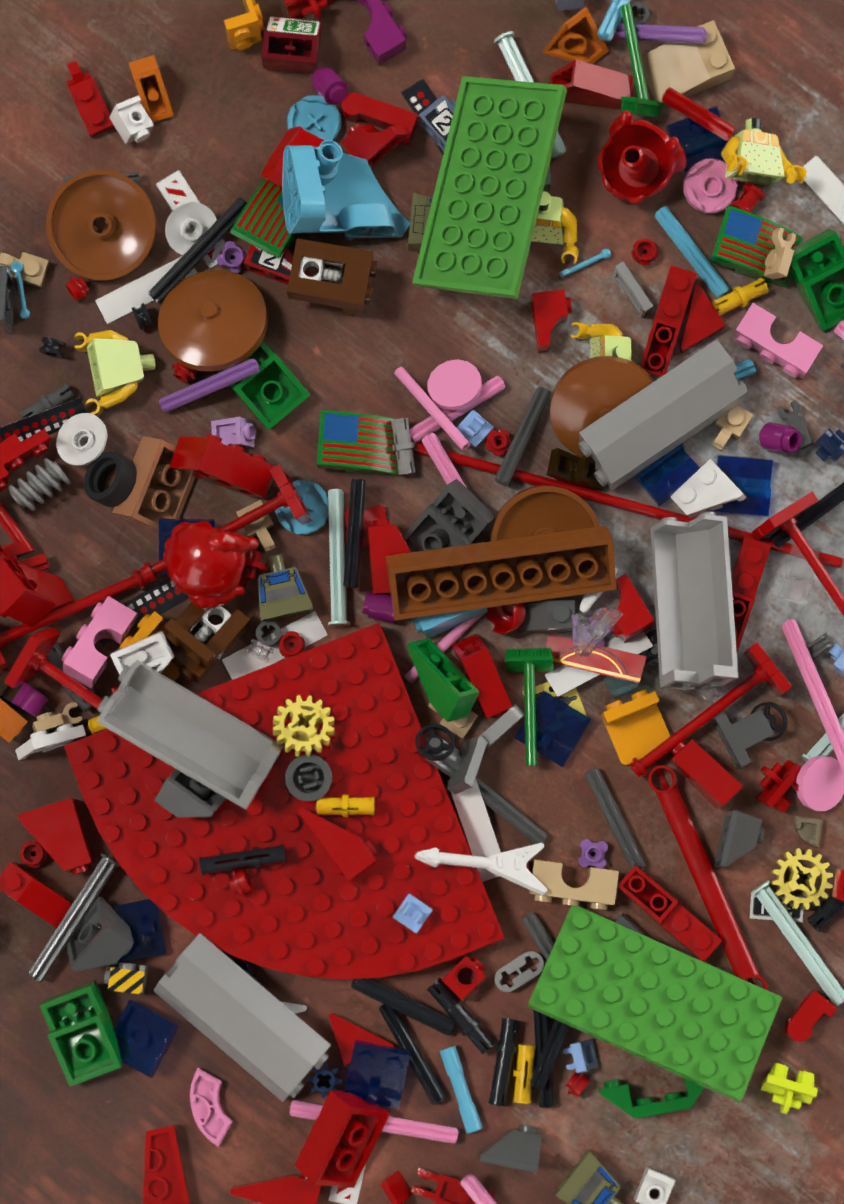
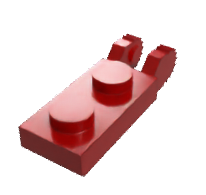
[411,1168,495,1204]

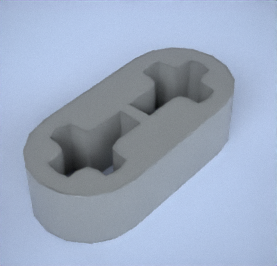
[480,704,525,750]
[494,951,544,992]

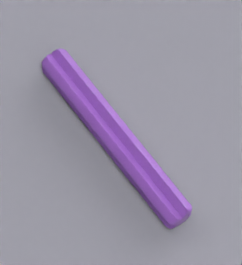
[612,24,707,44]
[159,359,260,412]

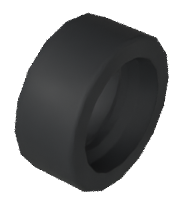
[84,451,137,507]

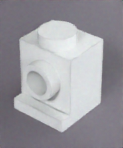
[109,95,154,144]
[634,1167,676,1204]

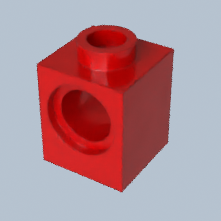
[442,956,486,1000]

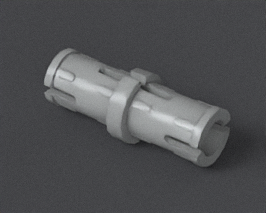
[391,418,416,475]

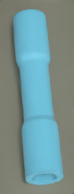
[439,1046,483,1134]

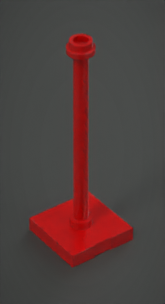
[140,465,312,583]
[750,491,844,617]
[0,569,148,675]
[4,627,103,709]
[629,642,792,778]

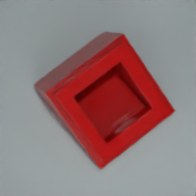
[380,1171,413,1204]

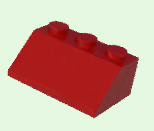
[294,1090,390,1188]

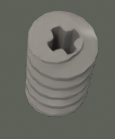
[8,458,71,516]

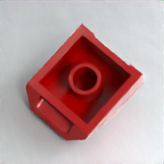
[261,126,328,187]

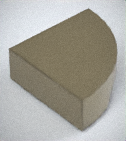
[793,816,823,848]

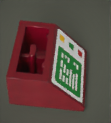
[261,16,322,74]

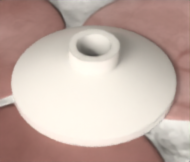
[165,202,217,255]
[56,413,107,466]

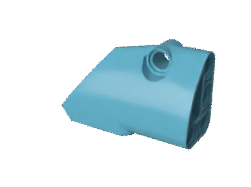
[282,140,410,238]

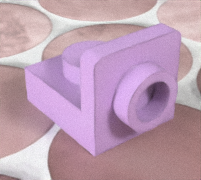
[211,417,256,448]

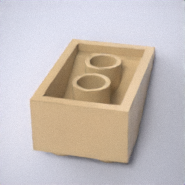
[641,20,735,105]

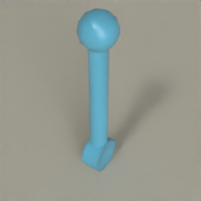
[559,249,611,279]
[11,262,30,319]

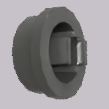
[285,754,332,802]

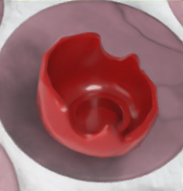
[486,603,526,635]

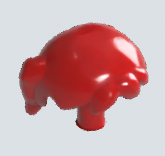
[597,110,686,204]
[163,521,259,610]

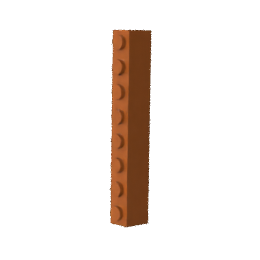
[385,526,617,620]

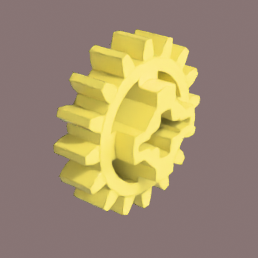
[273,695,334,757]
[771,848,833,910]

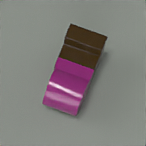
[0,669,50,717]

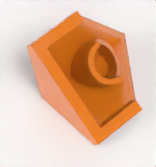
[542,7,609,64]

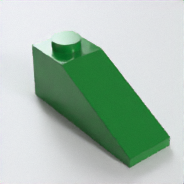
[407,638,479,722]

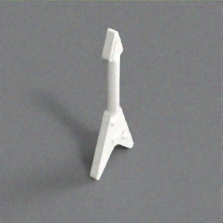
[415,843,547,895]

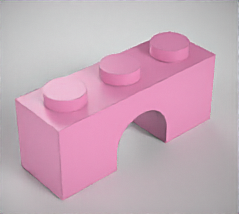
[732,303,824,379]
[61,596,137,689]

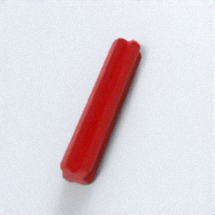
[662,88,735,141]

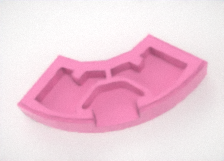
[190,1067,233,1146]

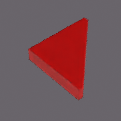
[680,284,726,353]
[328,1013,394,1065]

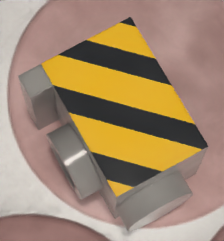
[104,962,148,994]

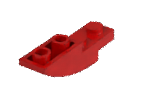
[640,265,697,377]
[0,429,50,492]
[731,536,772,652]
[617,865,723,962]

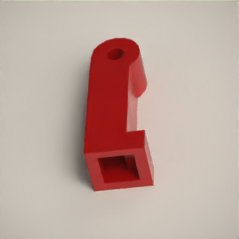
[341,92,418,146]

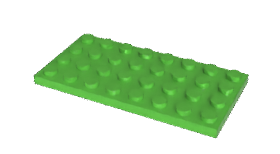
[412,76,567,299]
[527,905,782,1103]

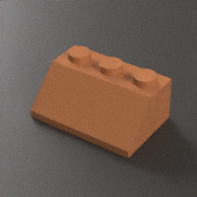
[112,436,196,537]

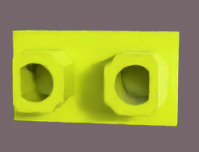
[760,1063,818,1114]

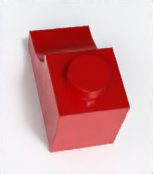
[341,124,409,168]
[531,289,572,353]
[609,574,654,643]

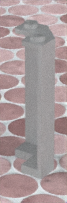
[578,339,748,491]
[650,512,738,690]
[97,660,284,809]
[153,933,330,1102]

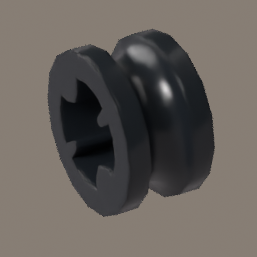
[131,303,153,330]
[39,337,66,358]

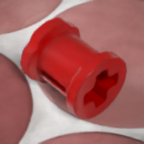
[731,183,765,213]

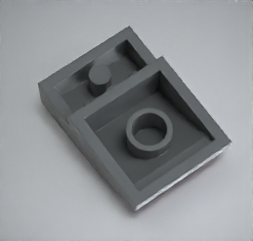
[403,479,496,552]

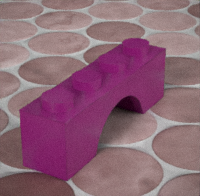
[354,0,408,66]

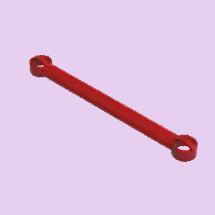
[648,765,768,991]

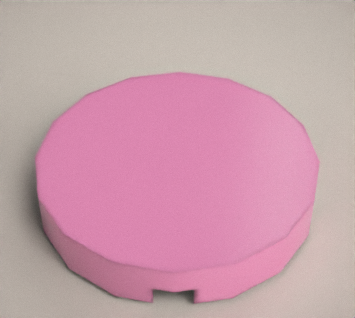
[683,159,737,213]
[427,359,482,411]
[796,755,844,811]

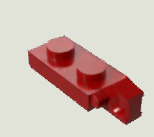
[67,61,115,138]

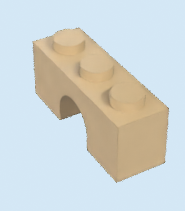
[529,860,619,910]

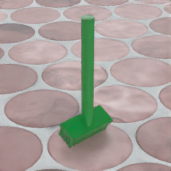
[620,4,665,118]
[504,647,554,767]

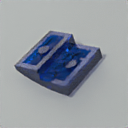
[665,106,729,174]
[634,444,700,507]
[713,454,773,516]

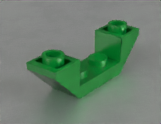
[598,1077,705,1119]

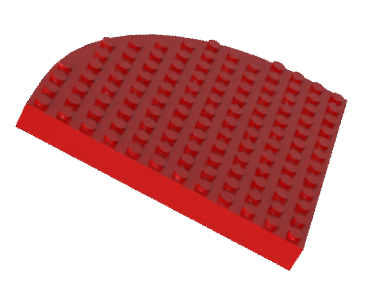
[64,622,504,980]

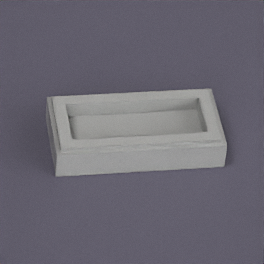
[613,262,653,318]

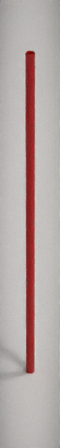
[414,442,843,568]

